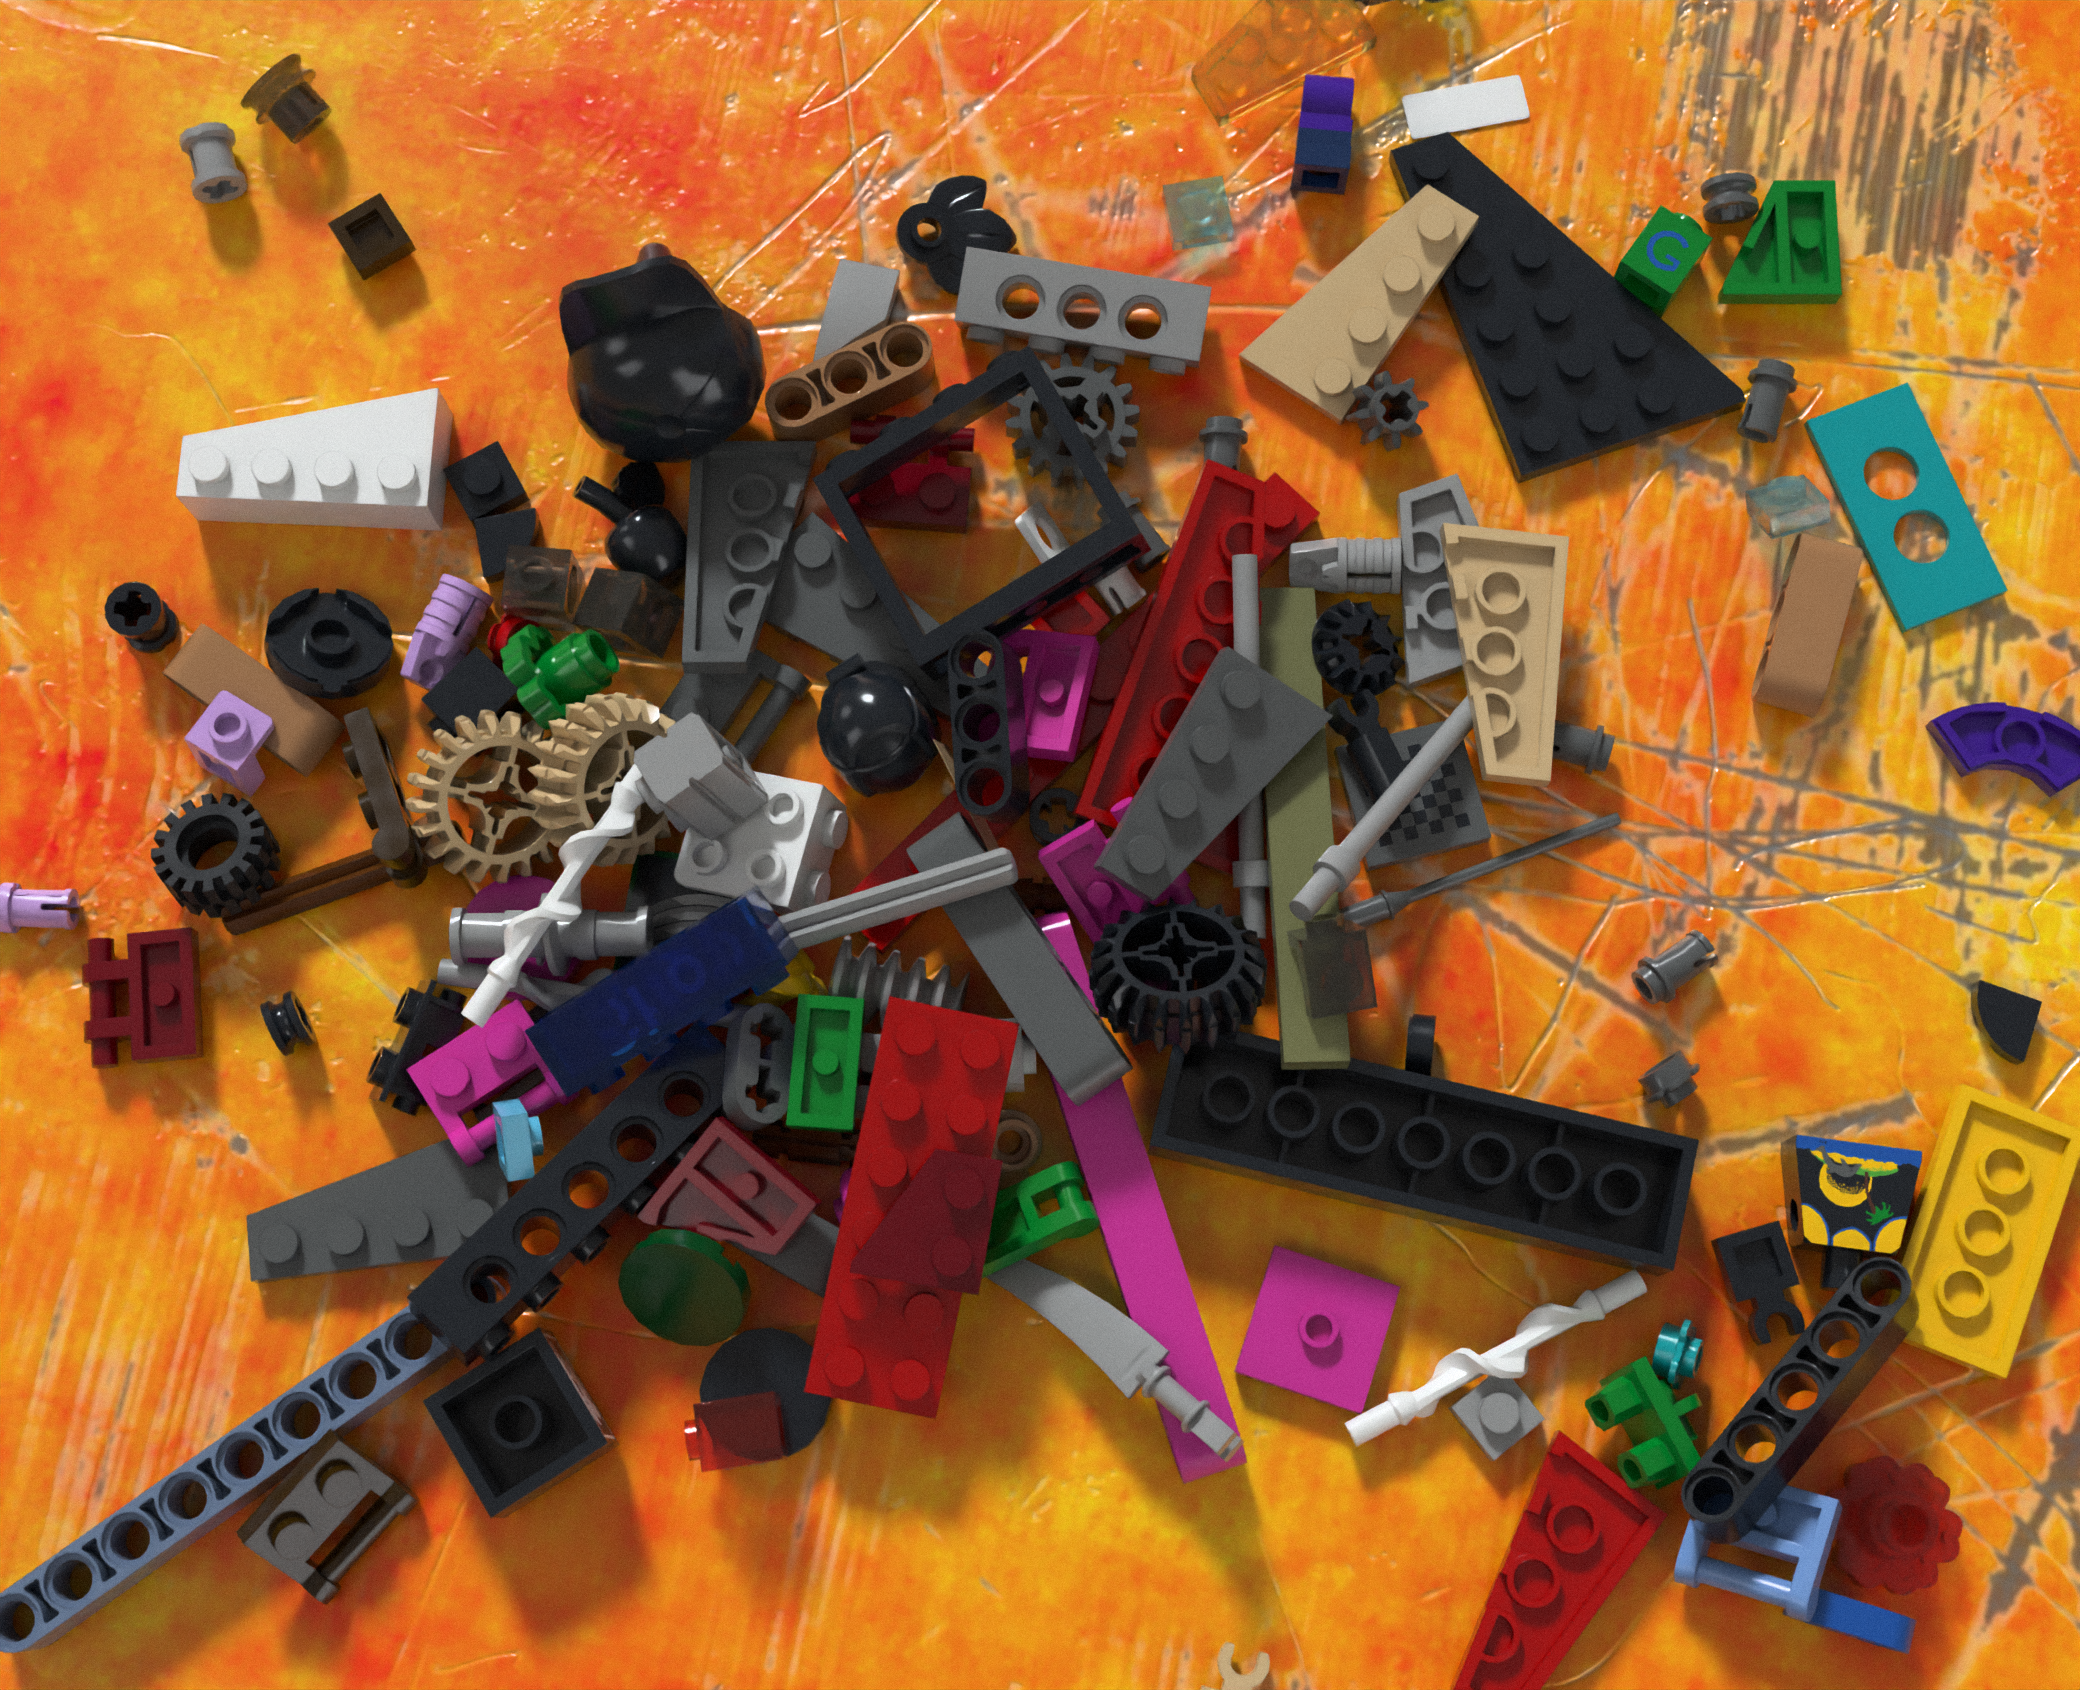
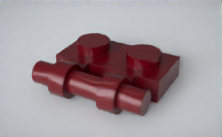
[849,414,975,534]
[82,927,204,1069]

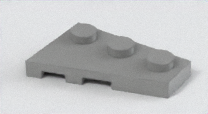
[1397,474,1479,690]

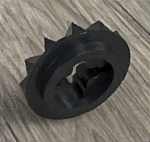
[1311,599,1406,698]

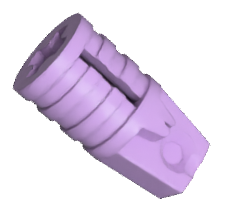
[400,574,494,691]

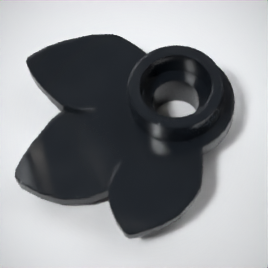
[895,175,1017,295]

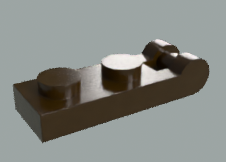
[341,707,428,889]

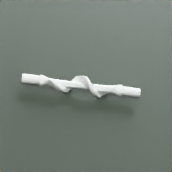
[460,763,644,1028]
[1344,1269,1647,1447]

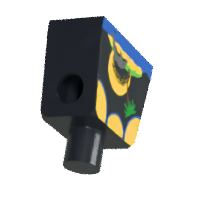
[1780,1135,1922,1292]

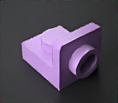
[184,690,275,797]

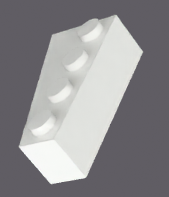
[176,388,453,531]

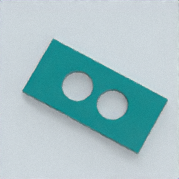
[1804,382,2007,633]

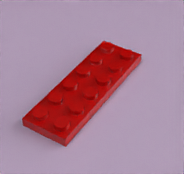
[804,996,1019,1419]

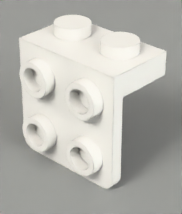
[674,771,848,916]

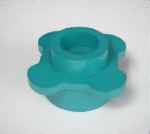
[1652,1319,1704,1390]

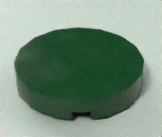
[618,1229,751,1346]

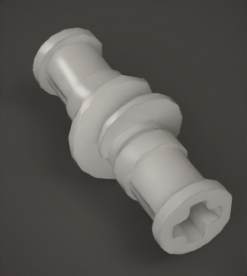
[449,893,654,976]

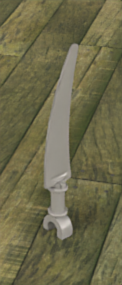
[986,1259,1244,1463]

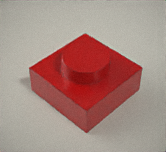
[1031,590,1114,637]

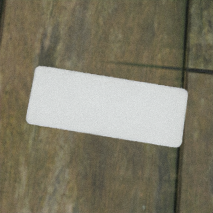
[1402,75,1530,139]

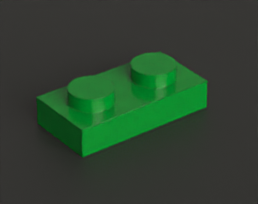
[786,994,866,1133]

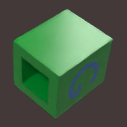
[1614,205,1713,318]

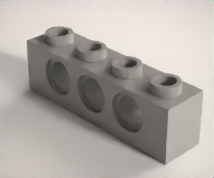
[954,247,1212,376]

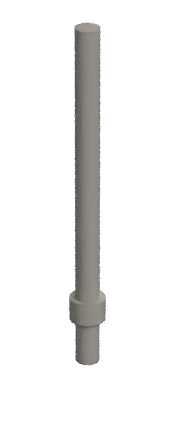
[1232,554,1269,939]
[1289,695,1473,921]

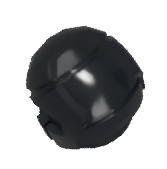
[817,653,943,798]

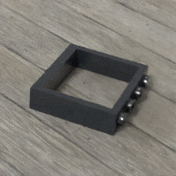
[812,345,1152,682]

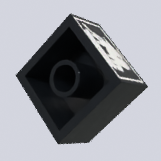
[423,1327,619,1518]

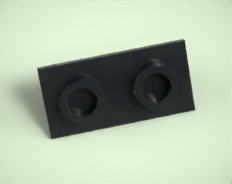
[366,979,467,1116]

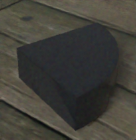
[474,508,540,584]
[1971,980,2042,1065]

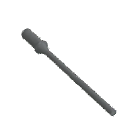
[1339,812,1621,936]

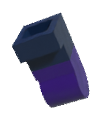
[1290,74,1354,195]

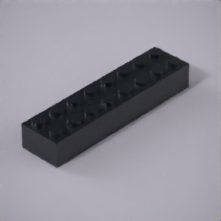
[1148,1031,1699,1276]

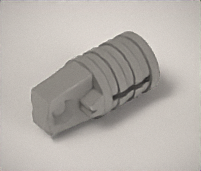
[1289,537,1401,594]

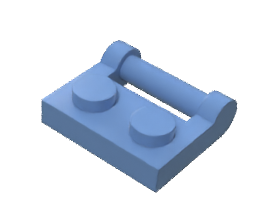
[1674,1485,1842,1622]

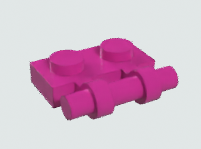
[1038,797,1195,944]

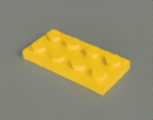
[1881,1084,2080,1380]

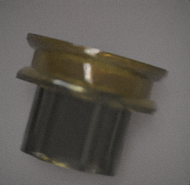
[240,53,332,144]

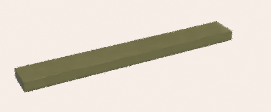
[1259,587,1351,1070]

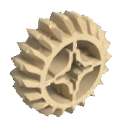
[526,692,676,867]
[405,709,554,884]

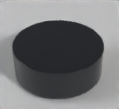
[1405,1013,1436,1076]

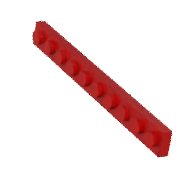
[848,472,1320,955]

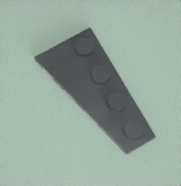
[682,441,817,674]
[764,512,988,723]
[246,1139,512,1283]

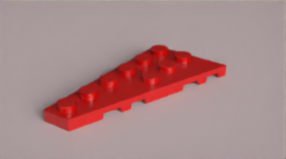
[1071,459,1266,878]

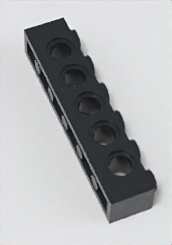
[407,1020,751,1367]

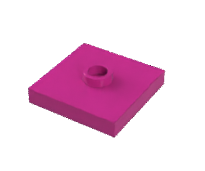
[1234,1245,1400,1415]

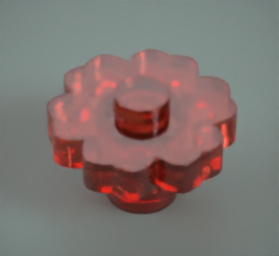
[1824,1456,1963,1596]

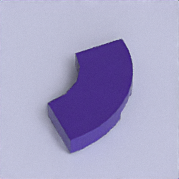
[1925,702,2080,798]

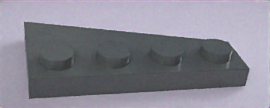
[1093,646,1333,902]

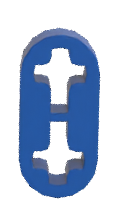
[1782,1589,1917,1654]

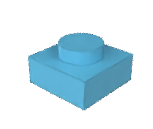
[492,1098,544,1182]

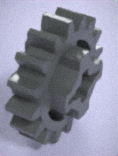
[1005,353,1140,490]

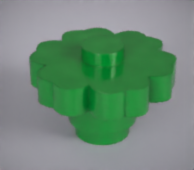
[500,624,620,730]

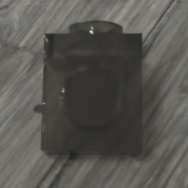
[1287,913,1377,1019]

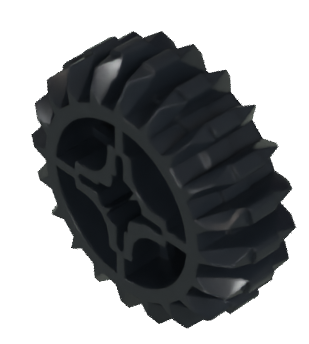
[1089,896,1267,1055]

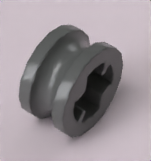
[1700,172,1759,224]

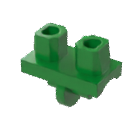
[1585,1356,1703,1490]

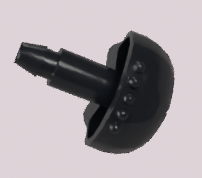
[559,243,766,463]

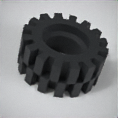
[151,793,281,918]

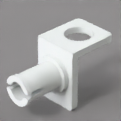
[1015,501,1146,616]

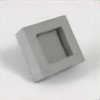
[1448,1375,1545,1461]

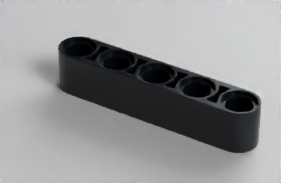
[1681,1257,1920,1544]

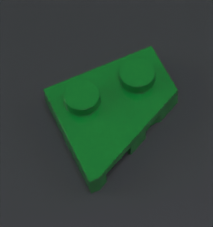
[1718,180,1842,304]

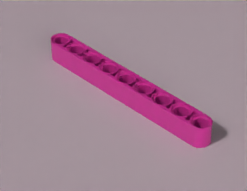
[1035,909,1247,1484]

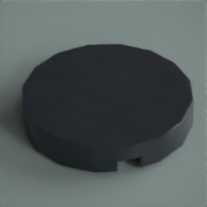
[264,588,393,700]
[699,1327,833,1462]

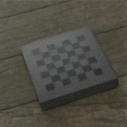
[1333,720,1491,872]

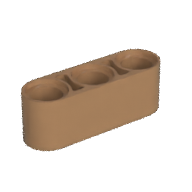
[765,321,935,443]
[1751,531,1863,718]
[162,623,346,777]

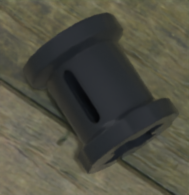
[104,581,179,654]

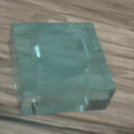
[1162,175,1234,251]
[1745,474,1831,540]

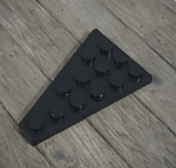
[1388,132,1746,483]

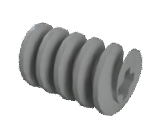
[828,935,970,1029]

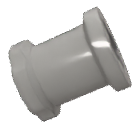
[179,122,247,203]

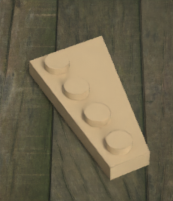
[1239,184,1479,425]
[1439,523,1569,787]

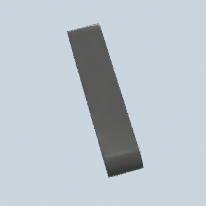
[906,812,1133,1107]

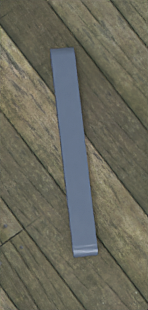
[0,1276,507,1653]

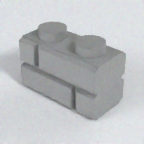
[633,712,768,841]

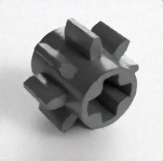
[1346,371,1429,452]

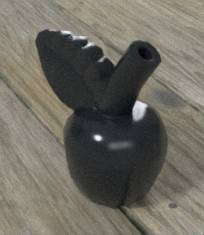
[573,461,687,591]

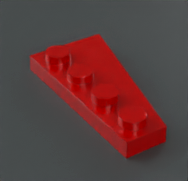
[1450,1430,1667,1690]

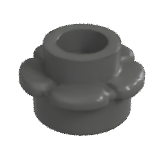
[1638,1051,1700,1109]

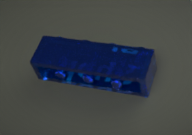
[525,885,799,1098]

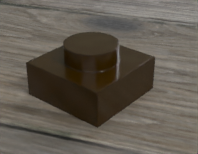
[328,193,416,281]

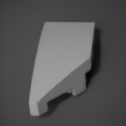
[813,259,900,362]

